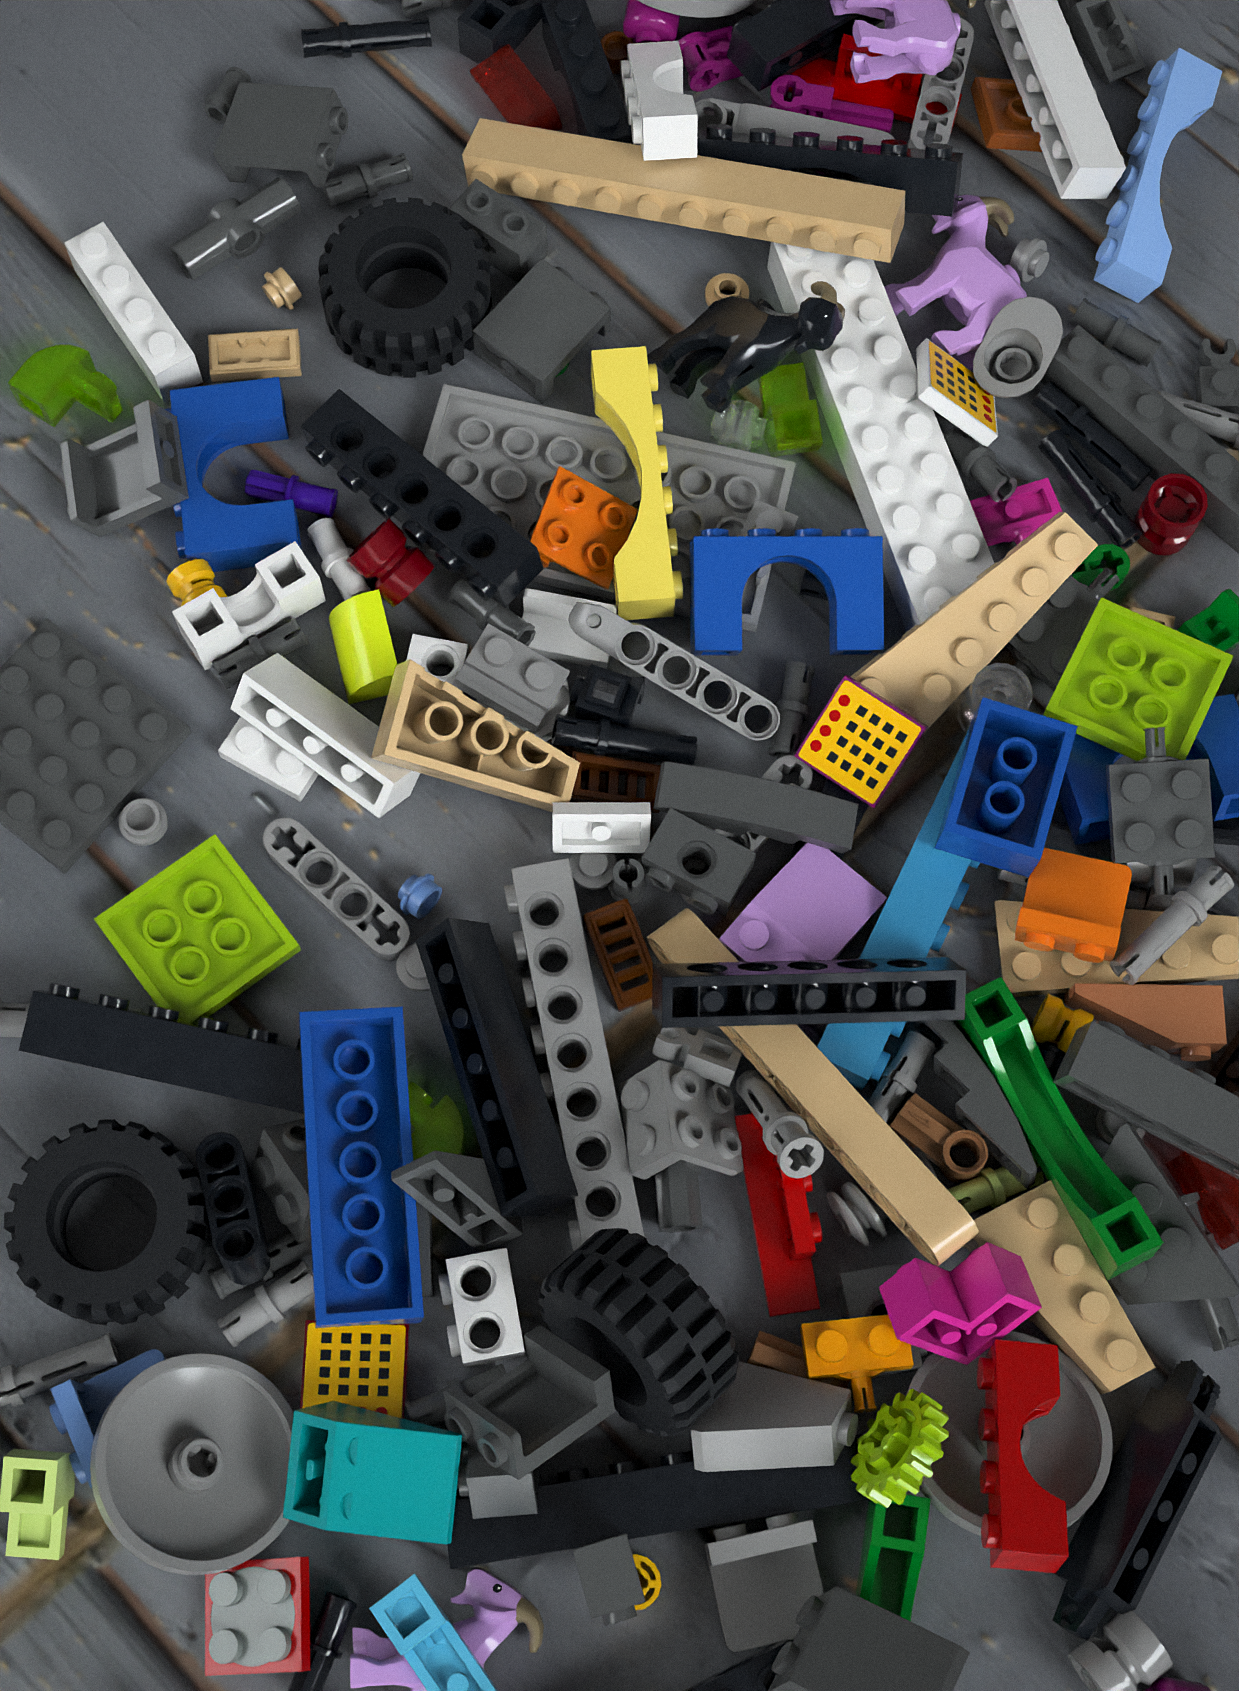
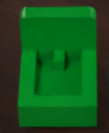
[1177,589,1239,653]

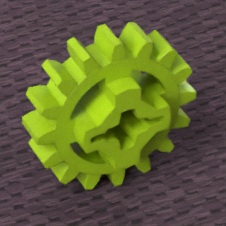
[851,1389,949,1508]

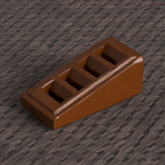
[569,751,661,813]
[582,898,653,1012]

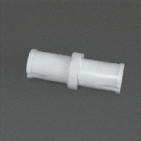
[307,518,372,601]

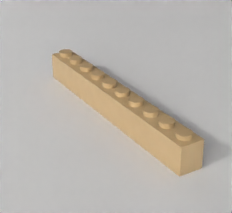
[462,118,905,263]

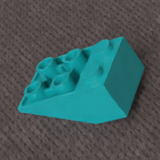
[283,1401,462,1545]

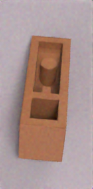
[1064,983,1227,1062]

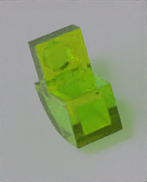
[8,345,123,427]
[758,362,823,457]
[408,1081,466,1161]

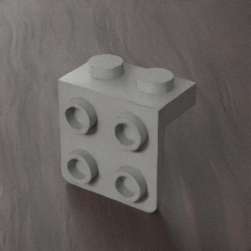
[619,1060,744,1180]
[704,1512,824,1652]

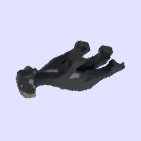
[647,281,845,413]

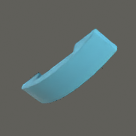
[369,1574,498,1691]

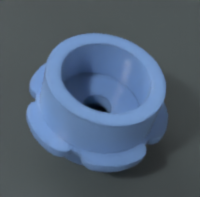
[398,873,442,919]

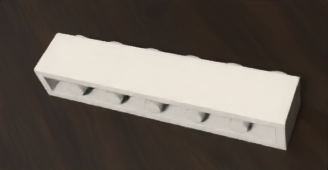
[984,0,1126,199]

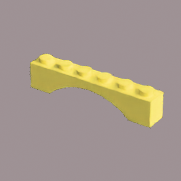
[591,346,683,620]

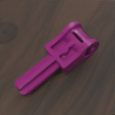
[678,25,744,92]
[769,75,894,133]

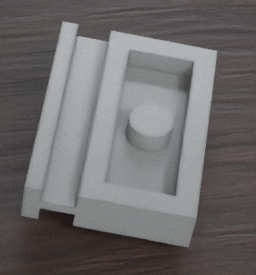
[452,623,570,733]

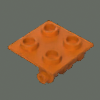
[529,466,638,590]

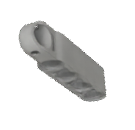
[695,98,894,185]
[568,602,780,741]

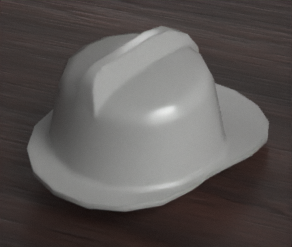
[973,297,1063,398]

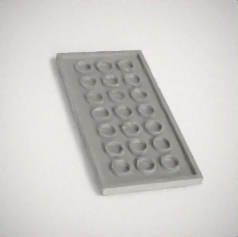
[400,384,796,632]

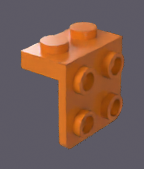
[1015,848,1132,963]

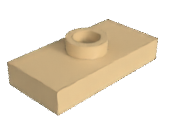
[208,328,302,382]

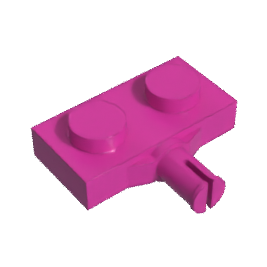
[970,478,1063,547]

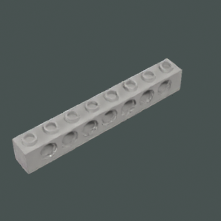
[504,858,644,1252]

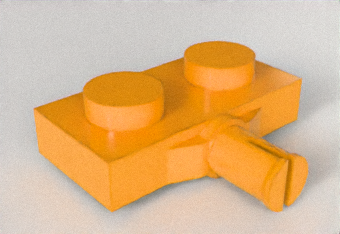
[800,1314,914,1413]

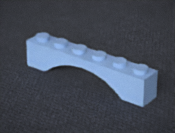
[1094,48,1222,303]

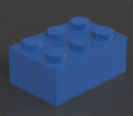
[934,697,1078,878]

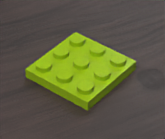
[1043,597,1233,761]
[94,834,301,1024]

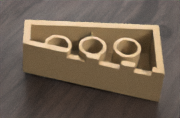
[371,659,580,812]
[962,1180,1156,1395]

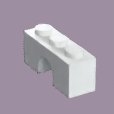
[172,541,326,670]

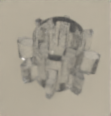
[709,400,767,452]

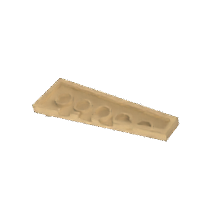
[833,512,1098,733]
[994,900,1239,997]

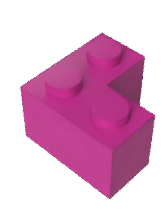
[879,1242,1042,1365]

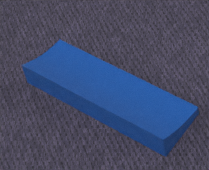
[299,1006,424,1328]

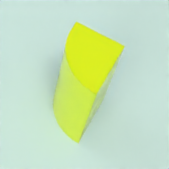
[328,589,398,704]

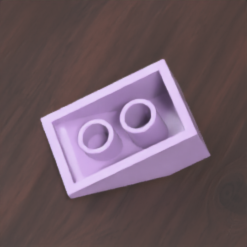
[719,843,888,962]

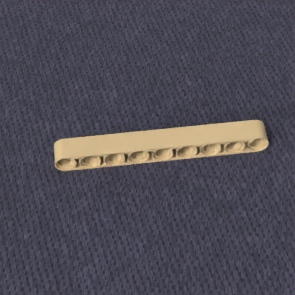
[647,908,979,1267]

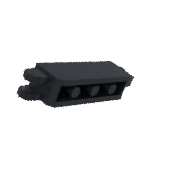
[1053,1359,1222,1641]

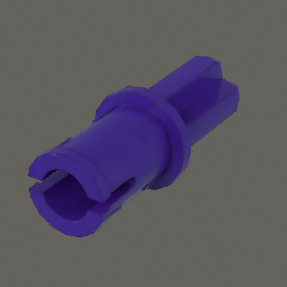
[245,470,338,518]

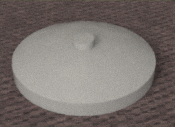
[905,1331,1113,1536]
[90,1353,294,1575]

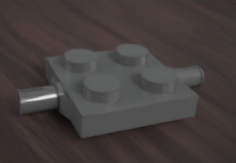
[998,568,1120,694]
[1106,727,1215,895]

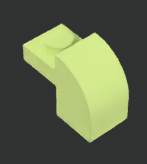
[0,1449,75,1560]

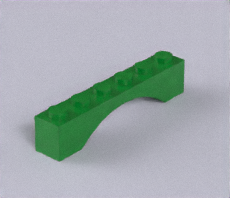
[953,977,1164,1280]
[856,1494,931,1621]

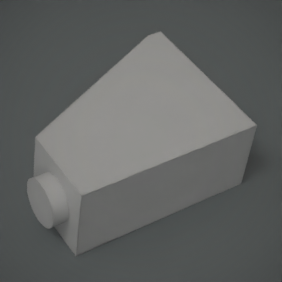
[691,1361,858,1472]

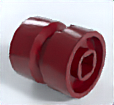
[1133,473,1208,555]
[346,518,435,608]

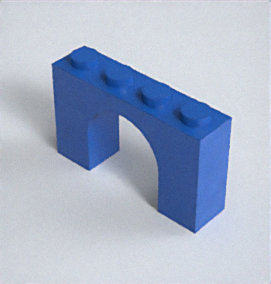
[165,377,302,572]
[689,528,884,656]
[1058,694,1239,845]

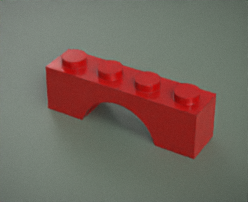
[977,1339,1069,1573]

